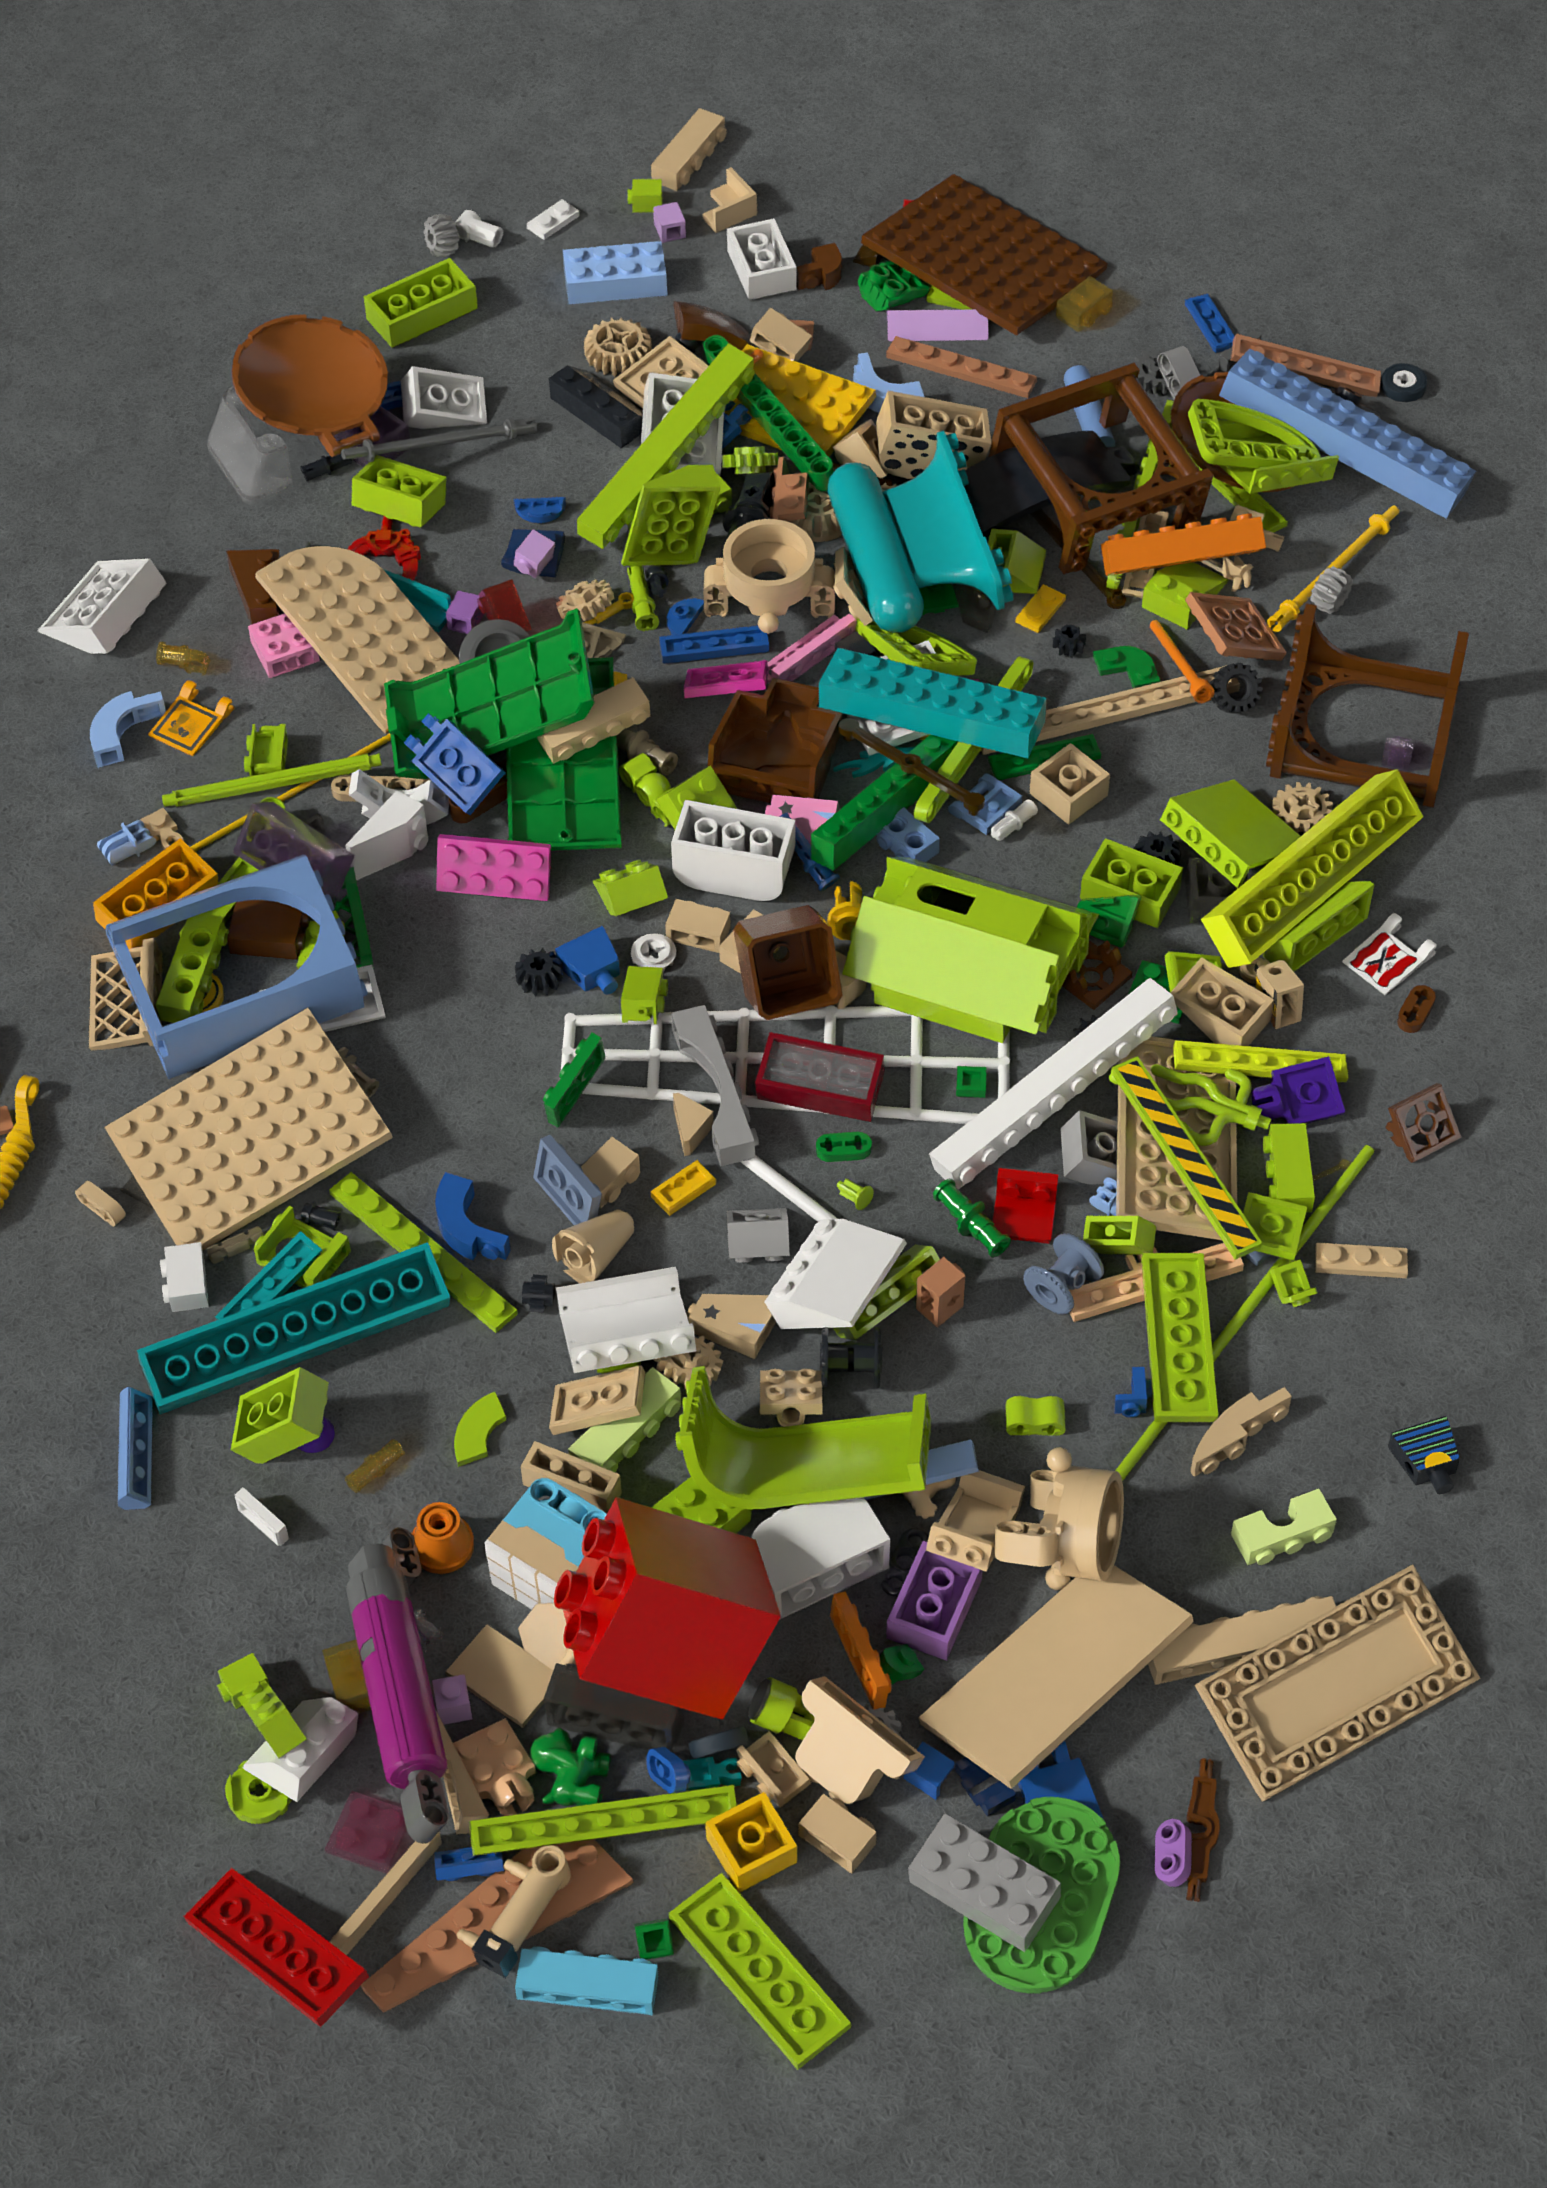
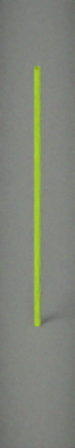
[1115,1145,1374,1482]

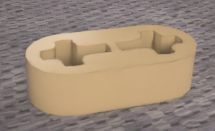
[75,1181,126,1227]

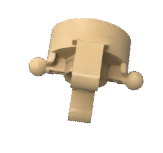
[703,519,835,634]
[995,1447,1124,1591]

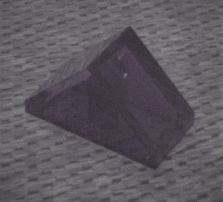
[1381,734,1417,772]

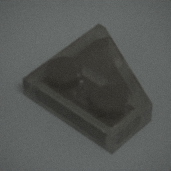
[952,583,996,633]

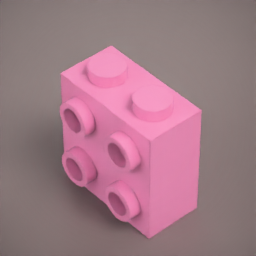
[248,613,320,678]

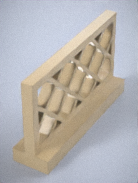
[89,938,162,1051]

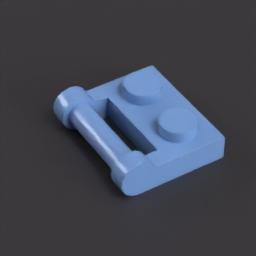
[948,773,1022,835]

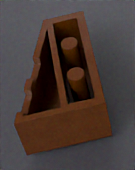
[226,549,281,625]

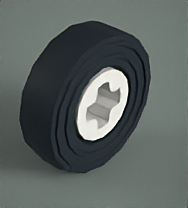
[1381,363,1427,402]
[689,1726,748,1759]

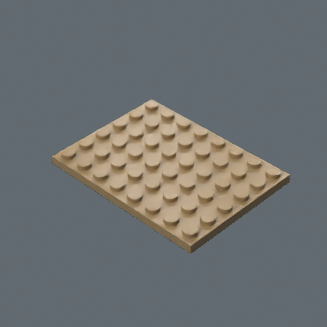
[104,1008,393,1250]

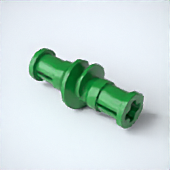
[933,1178,1011,1258]

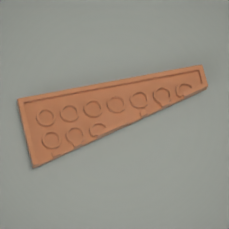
[361,1839,633,2013]

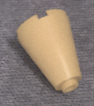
[552,1209,634,1283]

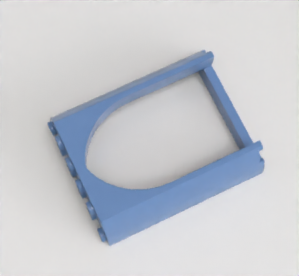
[105,855,368,1079]

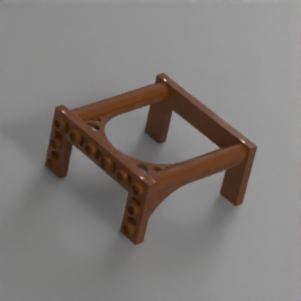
[988,362,1214,575]
[1266,604,1469,807]

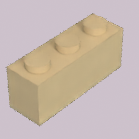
[521,1441,622,1514]

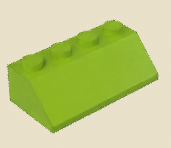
[1263,881,1374,972]

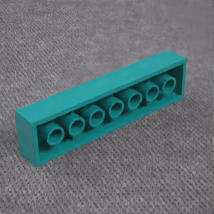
[819,648,1046,758]

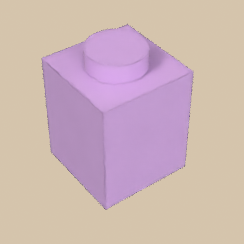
[653,202,686,243]
[514,530,555,579]
[432,1674,472,1725]

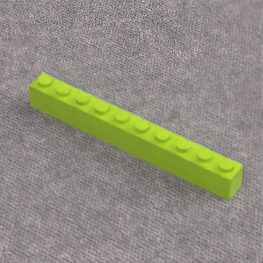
[577,343,755,549]

